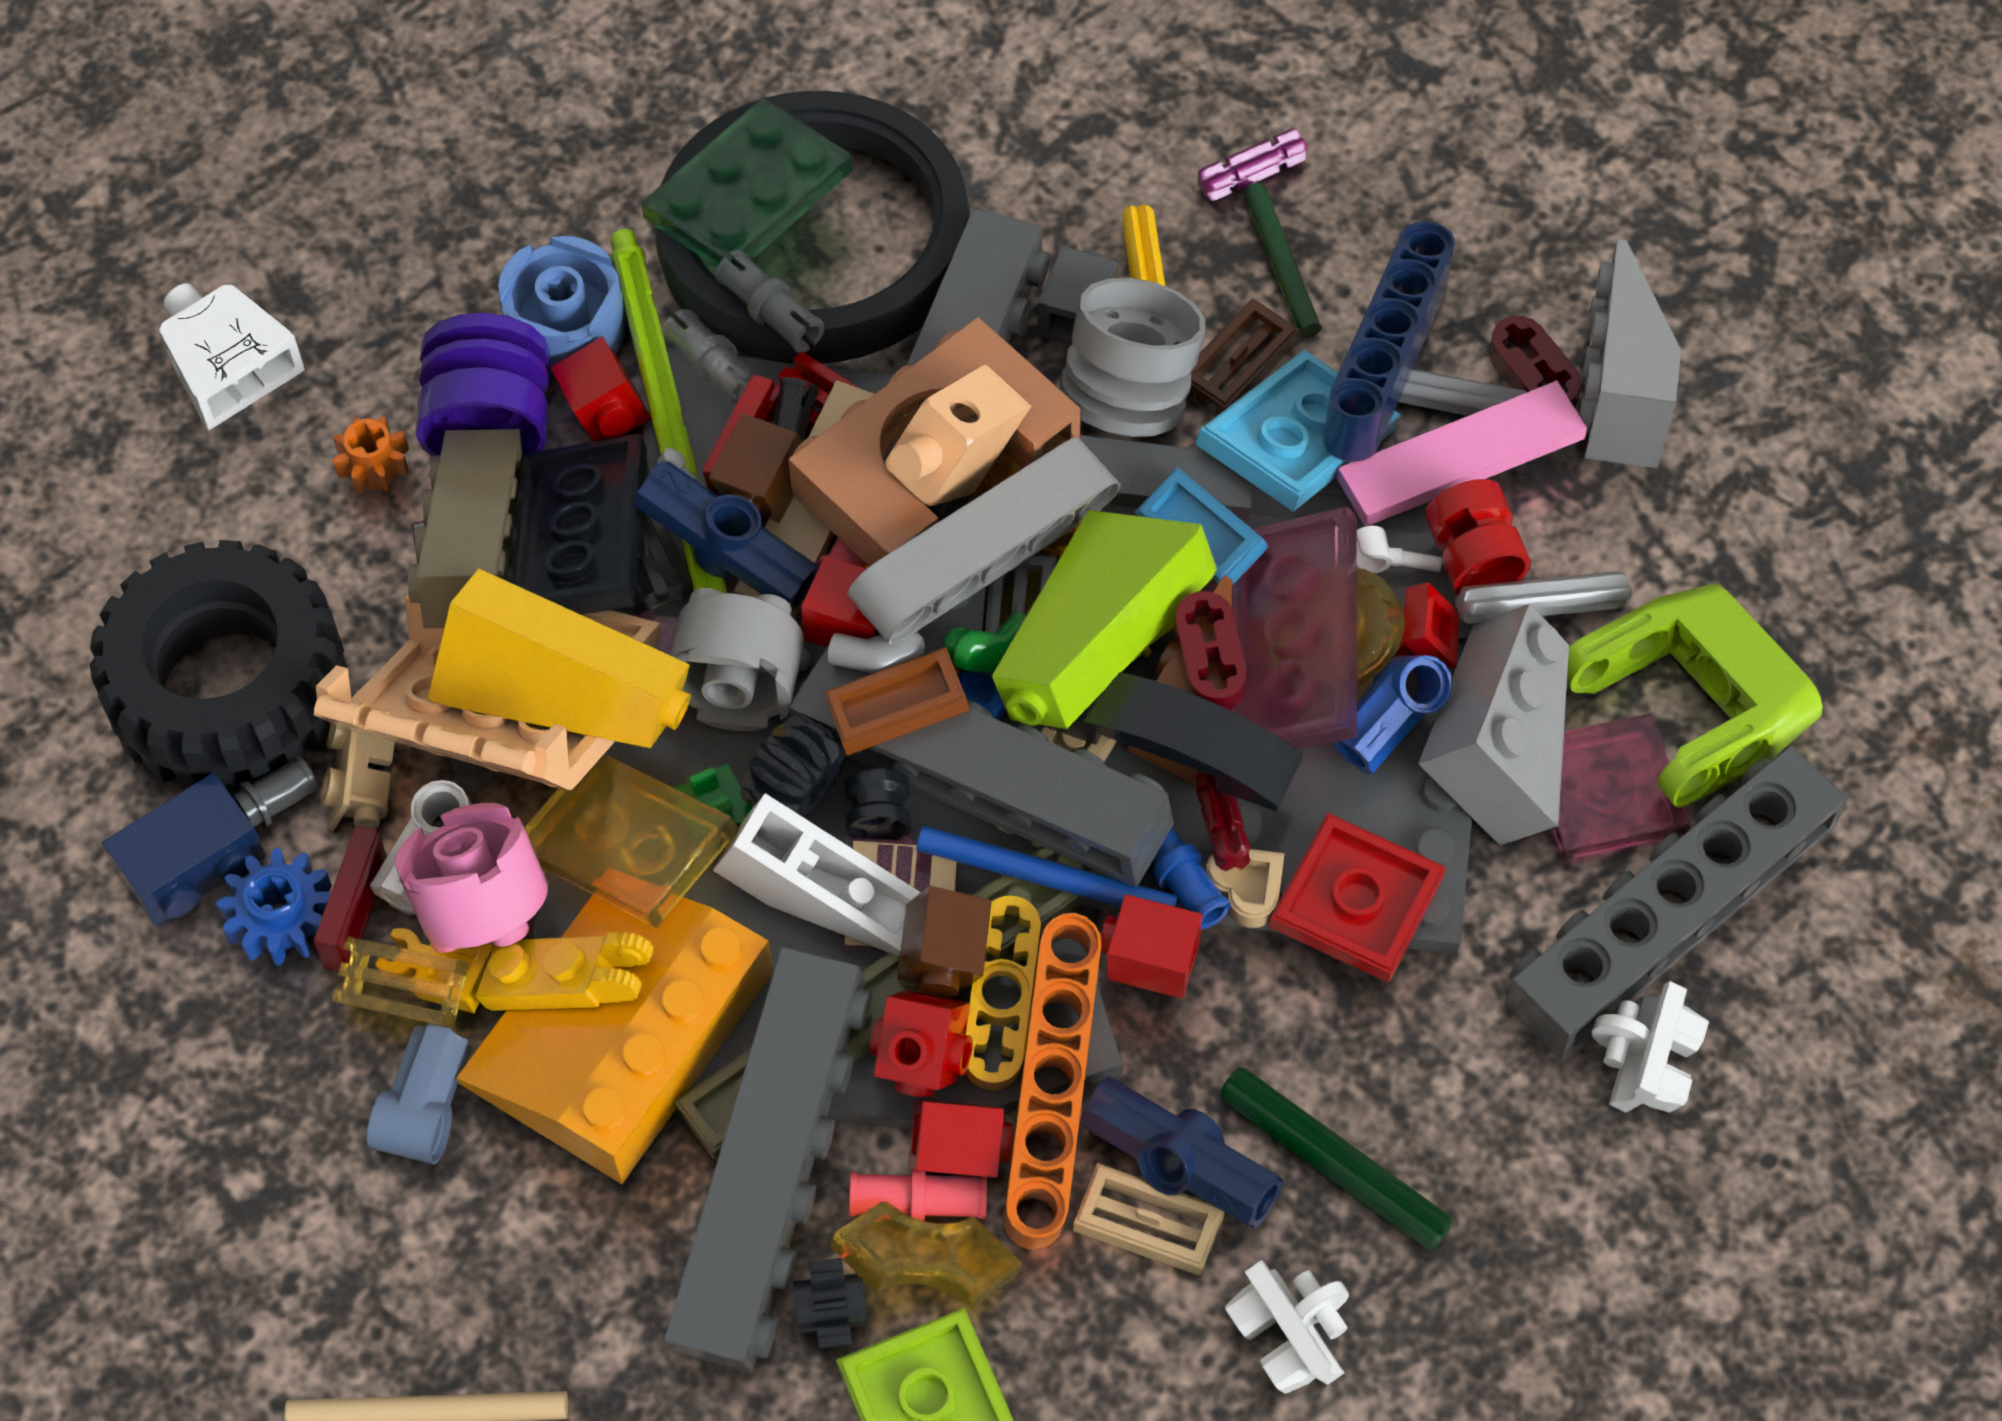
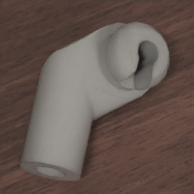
[828,632,925,674]

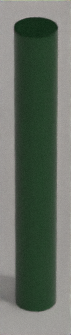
[1243,183,1322,338]

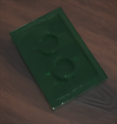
[641,98,853,268]

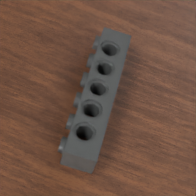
[1505,746,1848,1061]

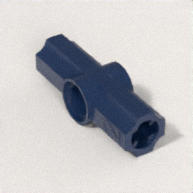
[633,461,820,612]
[1080,1076,1284,1229]

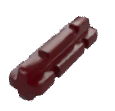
[1195,771,1251,872]

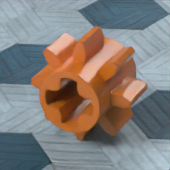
[332,416,409,494]

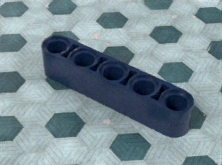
[1323,221,1455,462]

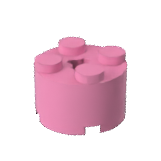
[395,803,548,953]

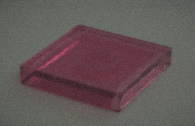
[1553,713,1691,860]

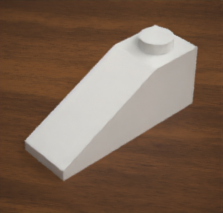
[713,794,921,956]

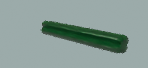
[1221,1067,1452,1250]

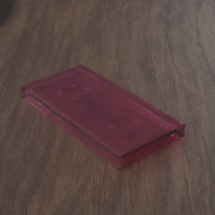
[1231,506,1357,750]

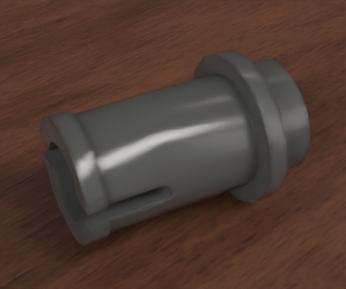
[231,755,320,827]

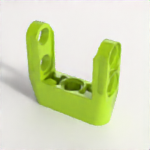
[1567,583,1823,808]

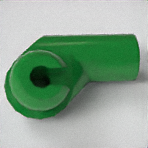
[942,611,1026,674]

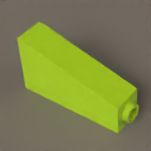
[992,510,1217,729]

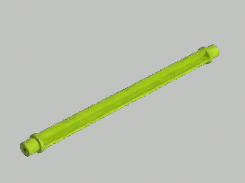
[610,229,727,593]

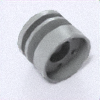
[1059,278,1205,437]

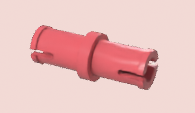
[849,1168,987,1223]

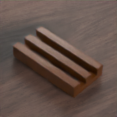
[1190,298,1300,415]

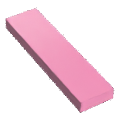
[1337,381,1587,526]

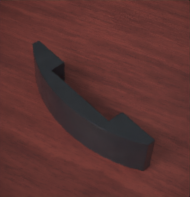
[1040,672,1302,812]

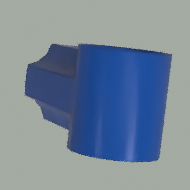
[1328,655,1452,774]

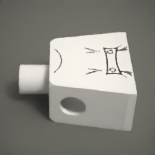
[158,284,305,431]

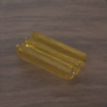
[332,937,469,1028]

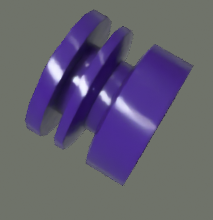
[416,313,550,456]

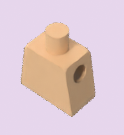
[885,364,1031,506]

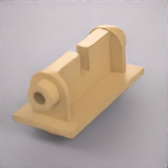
[320,690,394,832]

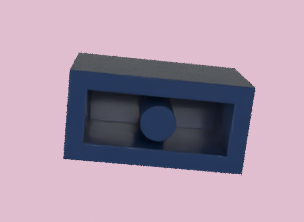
[101,772,266,927]

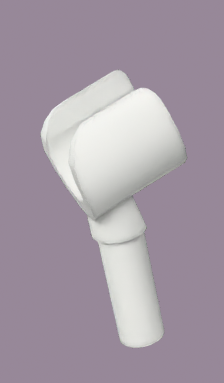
[1351,526,1442,575]

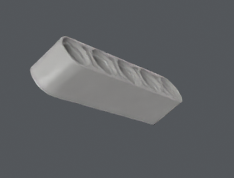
[847,437,1121,645]

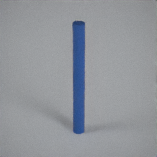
[916,825,1178,907]

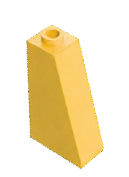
[428,568,691,748]

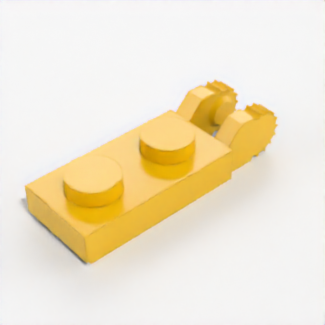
[475,932,654,1011]

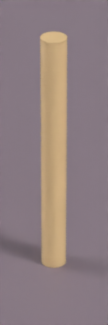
[285,1391,568,1421]

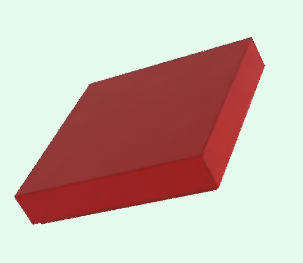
[1269,812,1447,983]

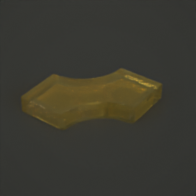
[829,1201,1023,1309]

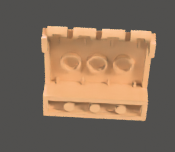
[313,595,661,791]

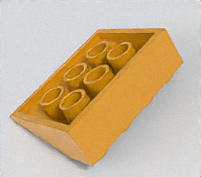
[456,871,774,1184]

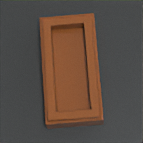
[823,647,970,756]

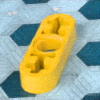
[965,896,1041,1091]

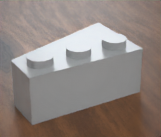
[1418,603,1569,846]

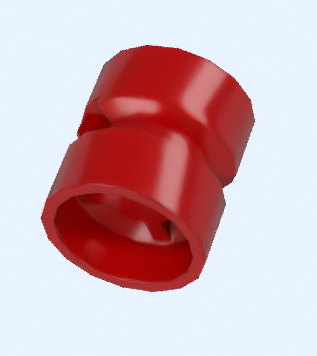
[1424,479,1531,595]

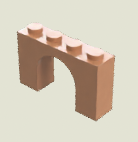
[788,317,1080,567]

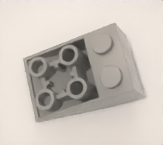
[1578,239,1681,468]

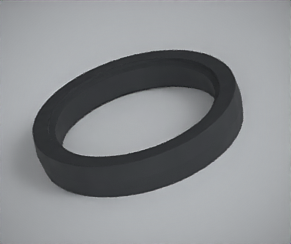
[655,91,970,364]

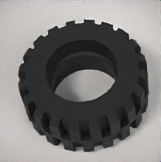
[89,540,348,791]

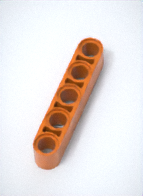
[1003,913,1101,1250]

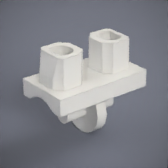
[1592,981,1709,1113]
[1225,1260,1349,1394]

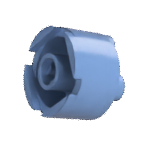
[498,236,627,377]

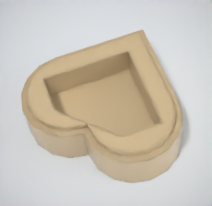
[1206,849,1285,928]

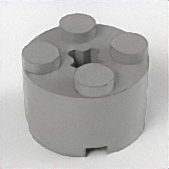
[669,588,804,731]

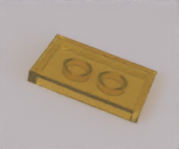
[524,754,739,928]

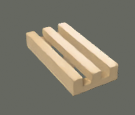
[1073,1163,1225,1277]

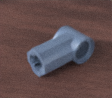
[366,1023,471,1165]

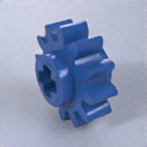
[216,848,332,966]

